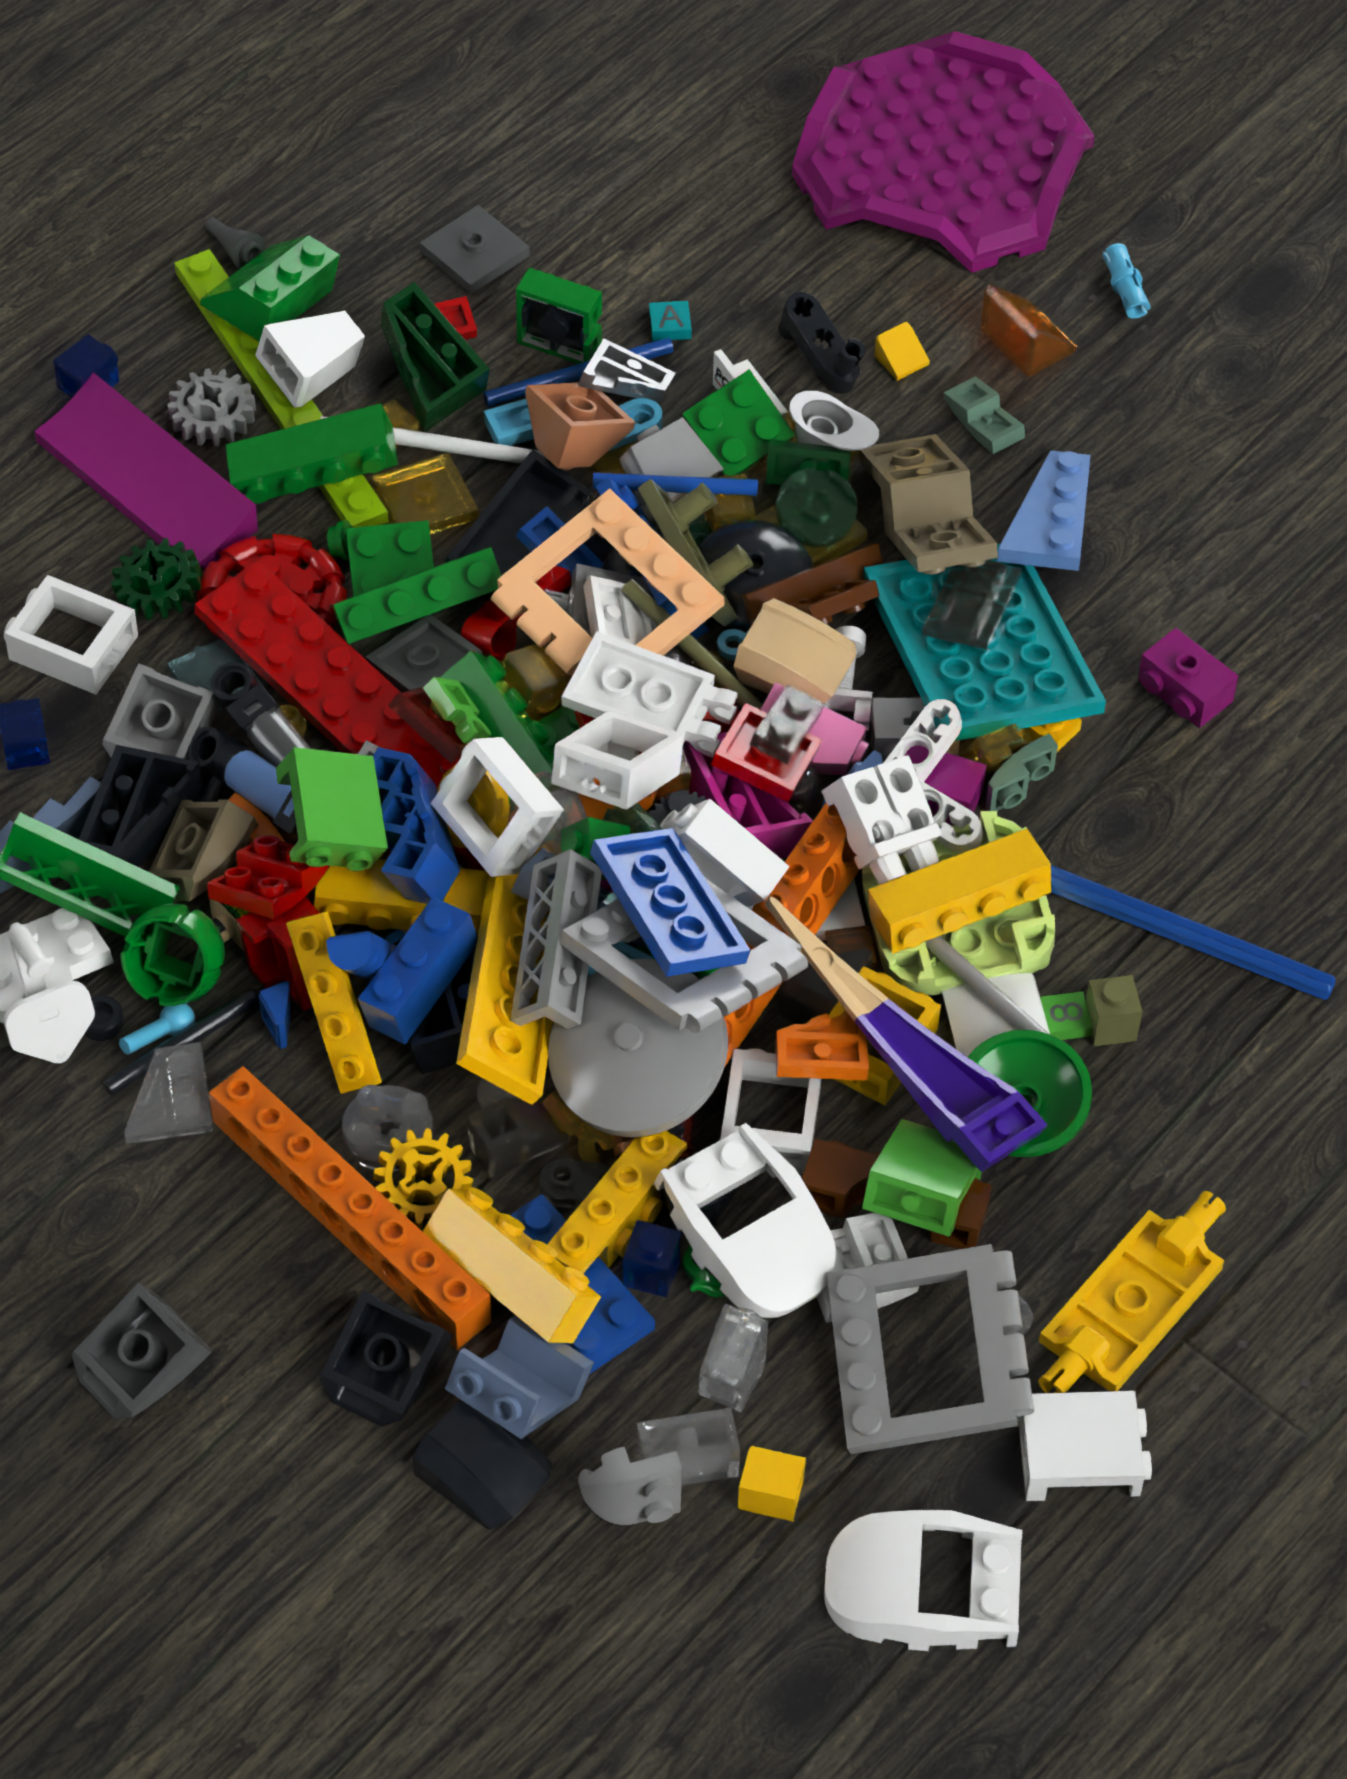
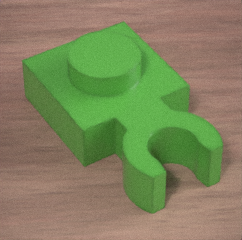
[423,677,491,744]

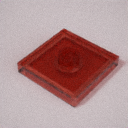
[388,687,472,763]

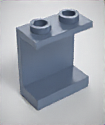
[445,1315,594,1439]

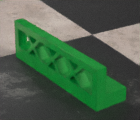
[0,812,180,937]

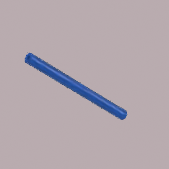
[483,337,674,407]

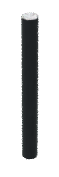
[102,988,259,1096]

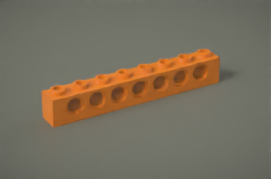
[724,803,860,1068]
[209,1066,491,1350]

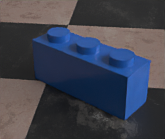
[358,897,478,1044]

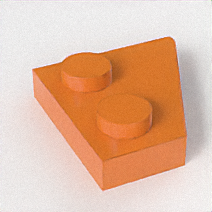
[775,1013,869,1080]

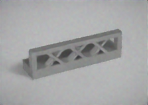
[510,849,602,1029]

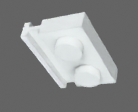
[583,575,652,645]

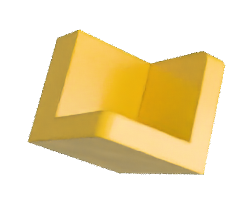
[738,1446,806,1522]

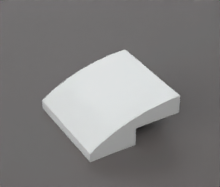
[942,973,1050,1057]
[816,1213,919,1323]

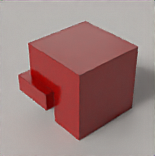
[236,897,320,1012]

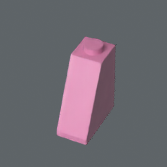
[761,683,870,775]

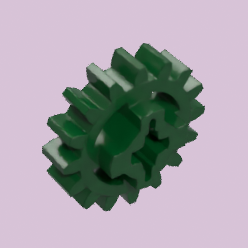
[111,538,203,620]

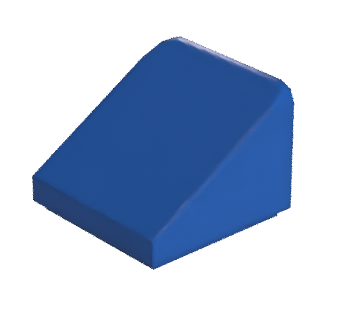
[259,981,292,1049]

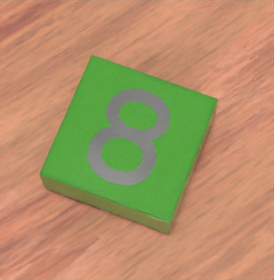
[1040,991,1093,1040]

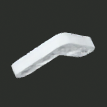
[884,699,983,853]

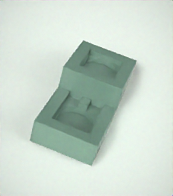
[943,376,1025,454]

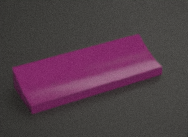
[34,372,258,571]

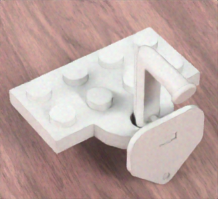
[0,908,114,1064]

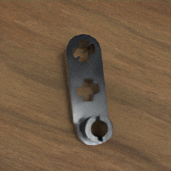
[778,292,865,394]

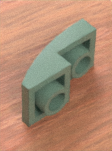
[985,734,1058,811]

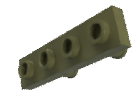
[638,479,753,627]

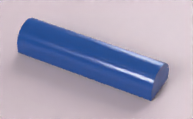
[326,931,396,982]

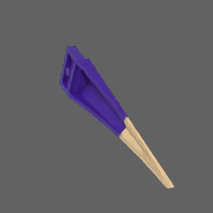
[765,896,1048,1172]

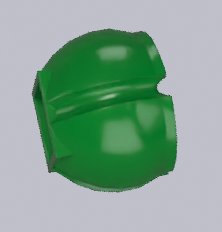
[121,904,225,1006]

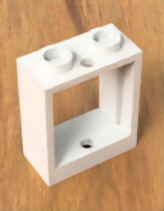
[4,575,138,694]
[551,710,684,810]
[431,737,564,877]
[658,799,789,907]
[720,1049,822,1174]

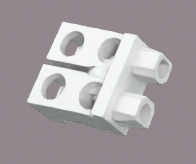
[821,755,942,885]

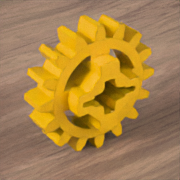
[373,1128,473,1229]

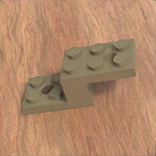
[859,434,998,574]

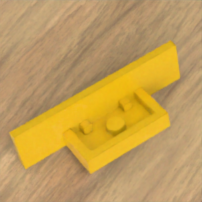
[286,911,382,1094]
[547,1131,687,1274]

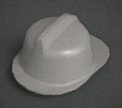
[789,391,879,451]

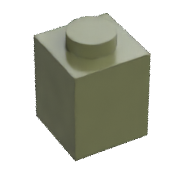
[1086,975,1142,1047]

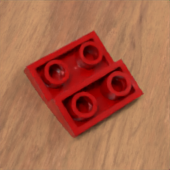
[207,835,330,919]

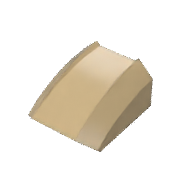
[734,598,856,706]

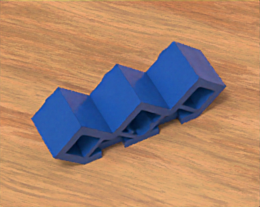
[373,747,460,904]

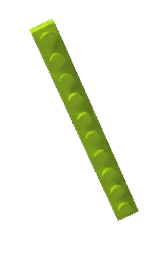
[174,249,389,527]

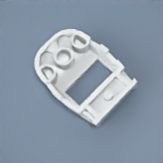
[654,1123,836,1318]
[824,1510,1022,1651]

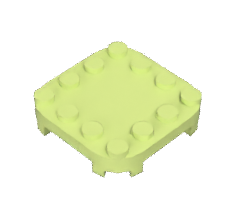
[862,811,1055,995]

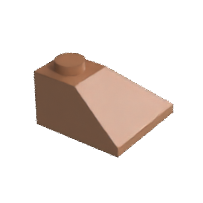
[525,383,636,471]

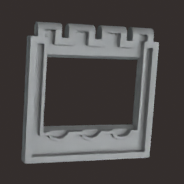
[560,878,808,1033]
[827,1244,1034,1454]

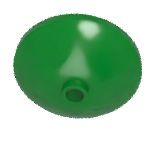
[968,1030,1092,1157]

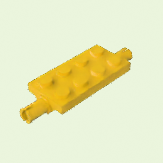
[1038,1191,1226,1393]

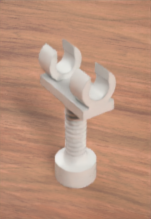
[823,626,873,730]

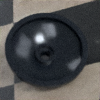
[699,520,813,633]

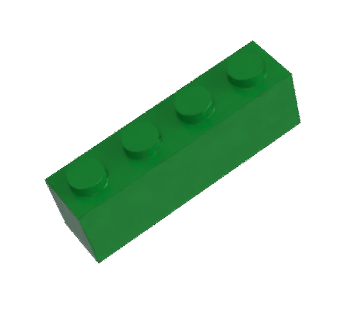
[225,403,398,504]
[331,547,502,644]
[439,650,566,803]

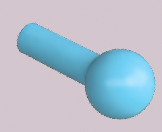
[119,1004,195,1055]

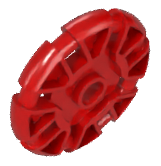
[197,534,347,641]

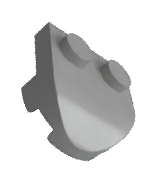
[578,1446,682,1525]

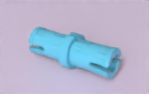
[1103,243,1151,318]

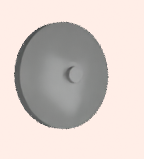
[548,959,728,1137]

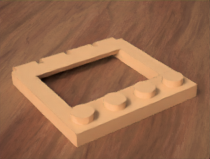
[491,488,724,675]

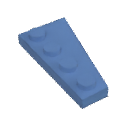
[996,450,1091,571]

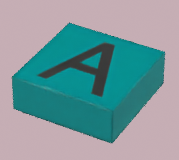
[649,301,692,341]

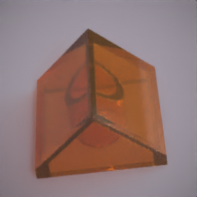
[980,284,1077,377]

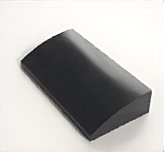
[444,449,599,600]

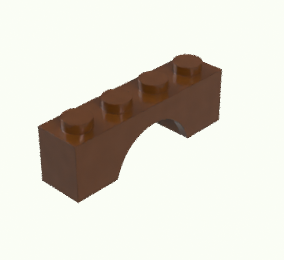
[802,1138,992,1249]

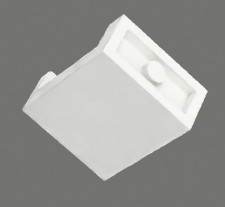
[1018,1391,1152,1501]

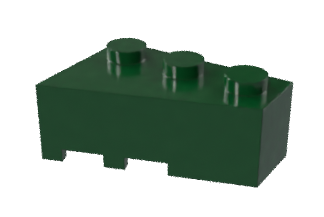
[380,281,490,432]

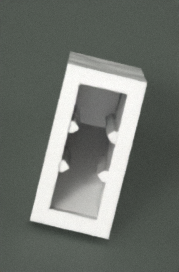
[255,311,365,408]

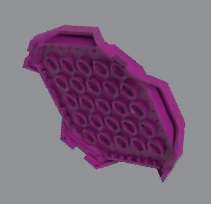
[792,31,1095,273]

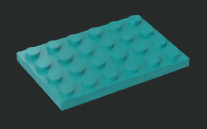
[863,543,1106,741]

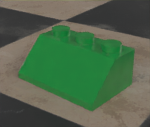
[200,235,340,342]

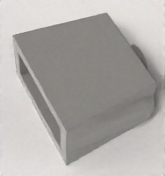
[619,417,724,505]

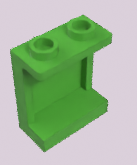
[276,747,388,871]
[862,1119,982,1237]

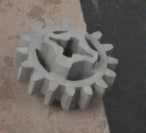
[167,368,256,446]

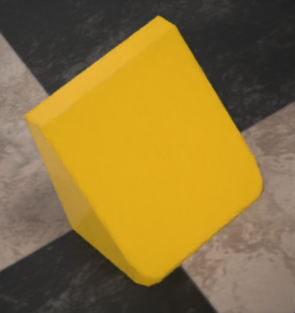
[874,322,930,381]

